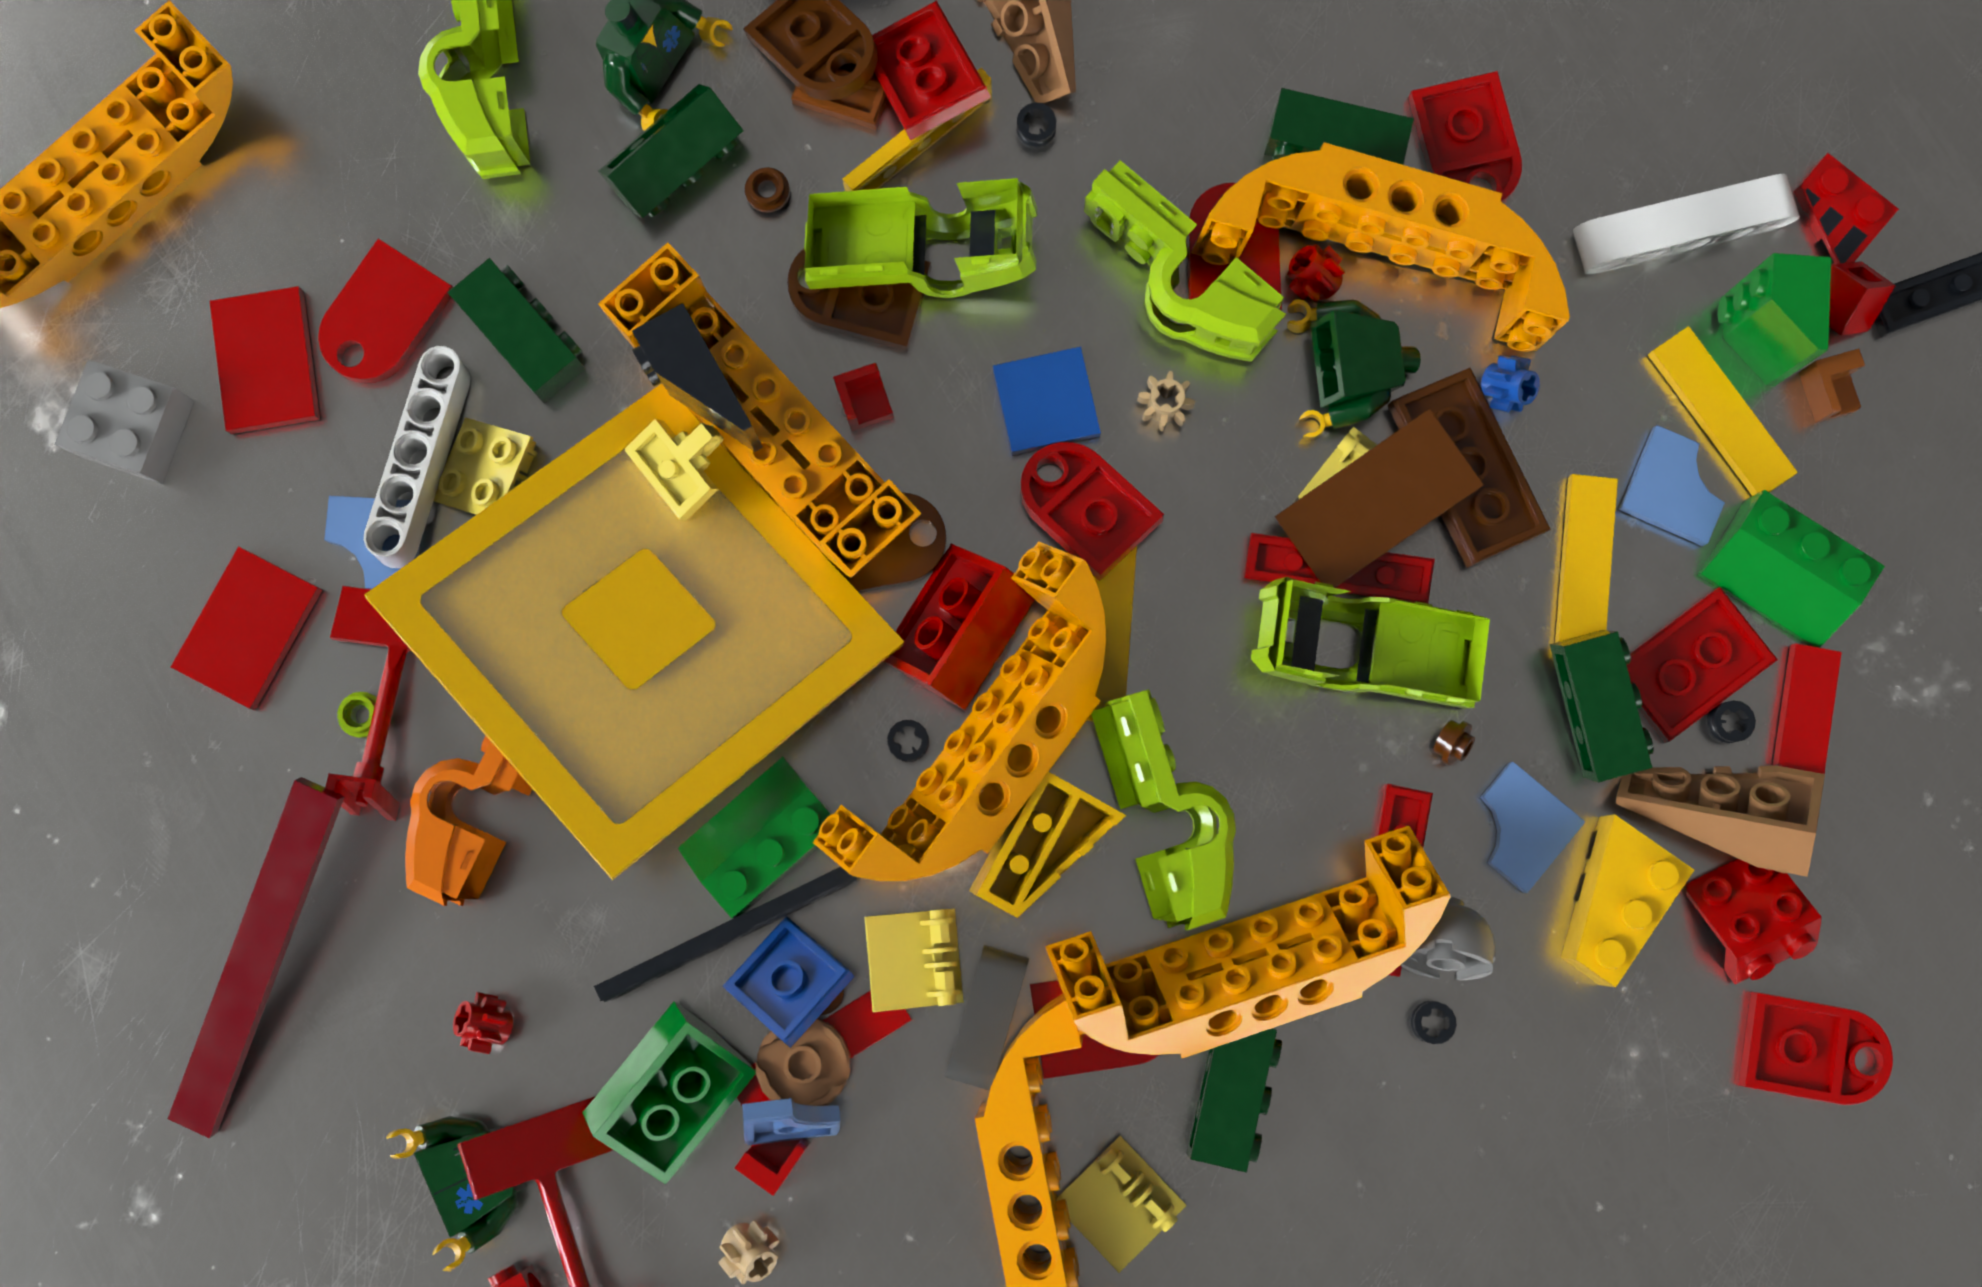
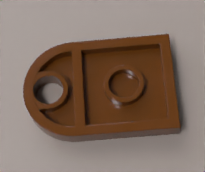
[743,0,878,100]
[787,248,932,351]
[822,492,947,593]

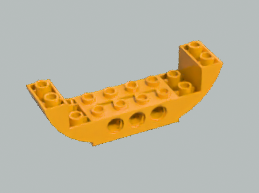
[0,0,233,308]
[1191,142,1570,352]
[598,242,921,578]
[812,541,1106,881]
[1045,826,1450,1058]
[975,994,1086,1287]

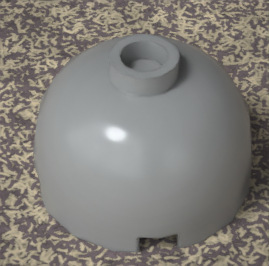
[1401,897,1496,980]

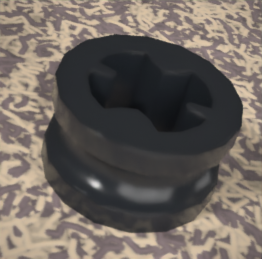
[1016,102,1057,149]
[1706,700,1756,744]
[887,720,929,762]
[1410,1001,1457,1044]

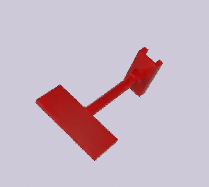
[325,586,411,821]
[457,1096,613,1287]

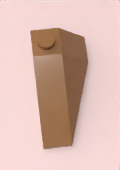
[977,0,1076,105]
[1616,766,1825,877]

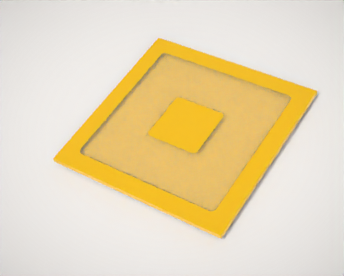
[364,383,904,880]

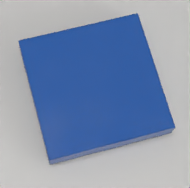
[993,346,1101,456]
[722,916,855,1048]

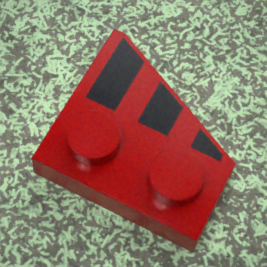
[1793,153,1899,268]

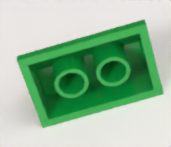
[1717,253,1831,386]
[1698,490,1885,648]
[678,756,833,918]
[582,1001,756,1185]

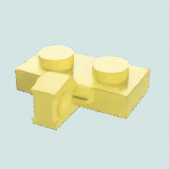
[625,419,724,520]

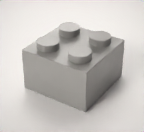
[54,359,195,484]

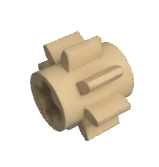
[1137,371,1195,431]
[718,1220,779,1284]

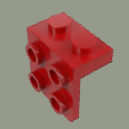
[1686,859,1822,985]

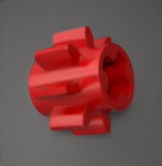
[1287,244,1345,302]
[453,992,513,1054]

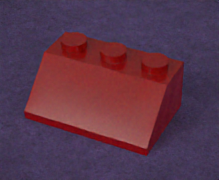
[883,543,1035,710]

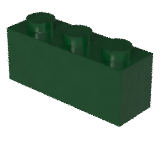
[598,84,744,219]
[1264,88,1414,165]
[448,257,585,403]
[1549,630,1654,783]
[1186,1028,1282,1173]

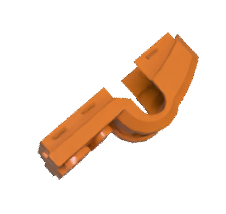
[405,736,532,906]

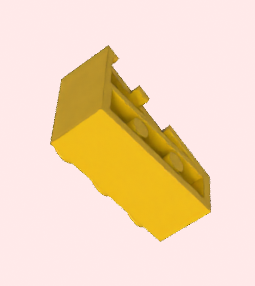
[969,772,1127,918]
[1561,814,1694,988]

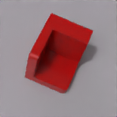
[1829,261,1896,336]
[833,363,894,432]
[734,1139,811,1196]

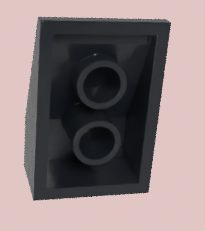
[632,303,763,452]

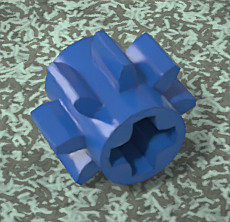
[1481,355,1540,413]

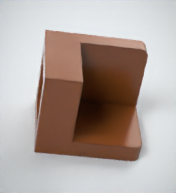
[1798,348,1865,423]

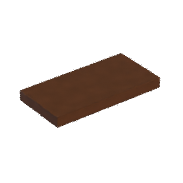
[1387,367,1551,568]
[1275,409,1484,588]

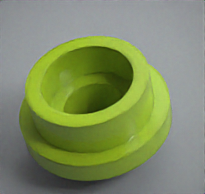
[337,692,377,738]

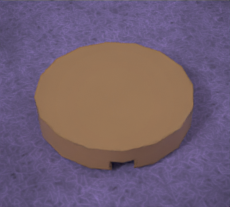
[756,1018,851,1106]

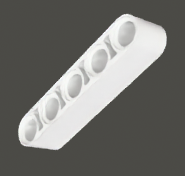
[1573,174,1800,274]
[363,346,471,568]

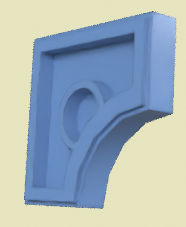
[1618,425,1725,546]
[324,496,420,589]
[1480,761,1585,893]
[742,1098,841,1145]

